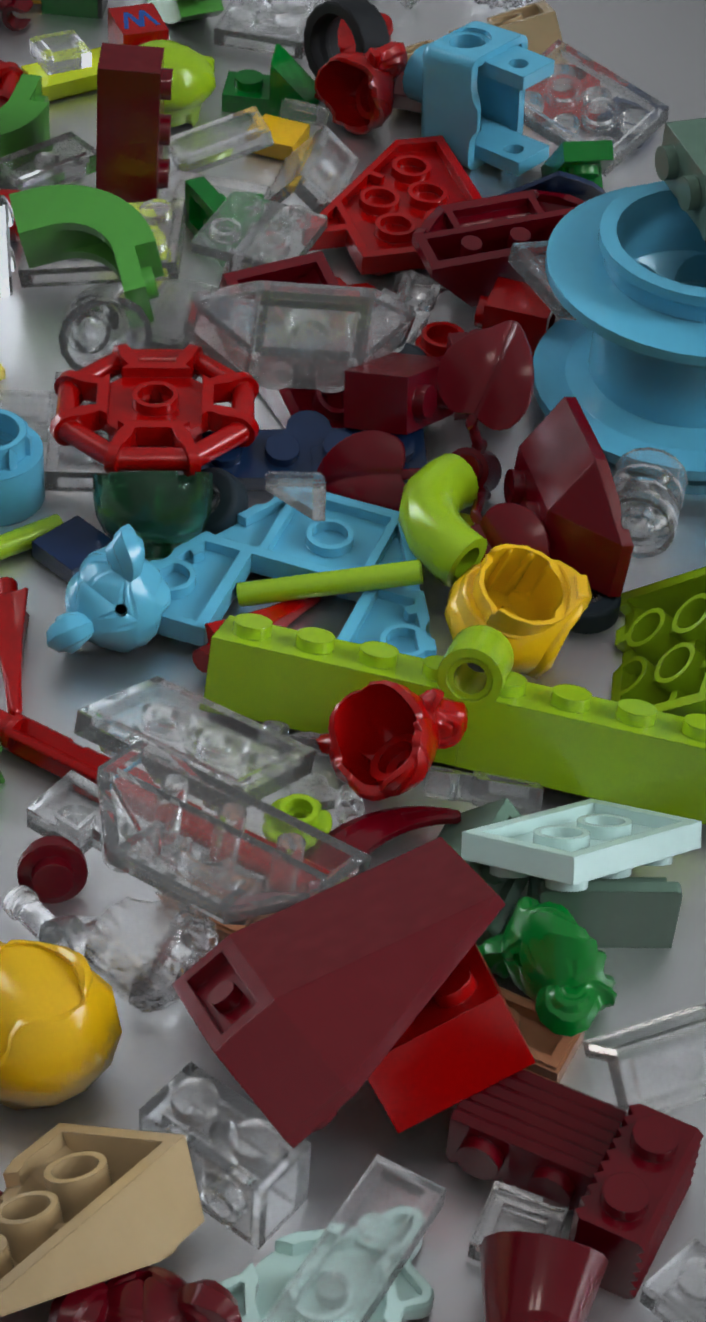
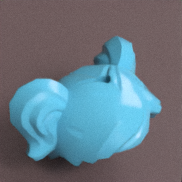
[46,523,171,654]

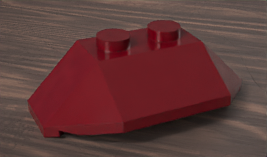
[411,189,592,307]
[504,397,634,597]

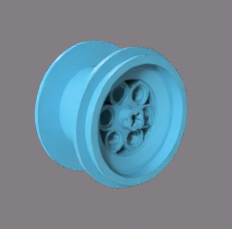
[533,181,706,495]

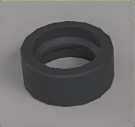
[304,0,390,77]

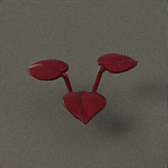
[313,320,550,562]

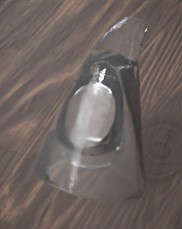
[58,280,153,379]

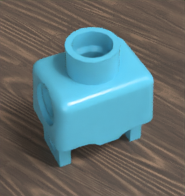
[402,21,555,176]

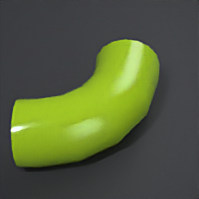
[398,453,488,588]

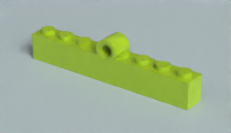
[202,613,706,825]

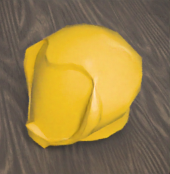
[444,544,592,679]
[0,940,122,1110]

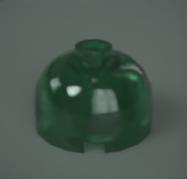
[93,471,213,558]

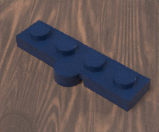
[201,410,427,491]

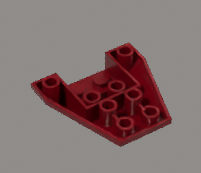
[171,837,506,1149]

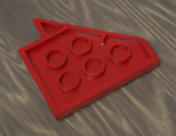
[301,135,482,276]

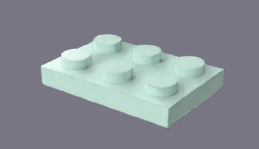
[461,798,702,892]

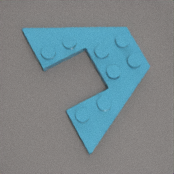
[115,483,437,658]

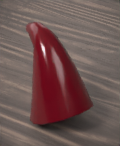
[480,1231,609,1322]

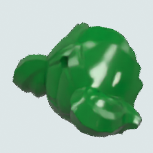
[478,896,617,1037]

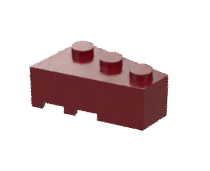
[96,43,173,209]

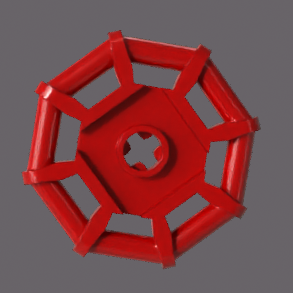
[50,343,259,477]

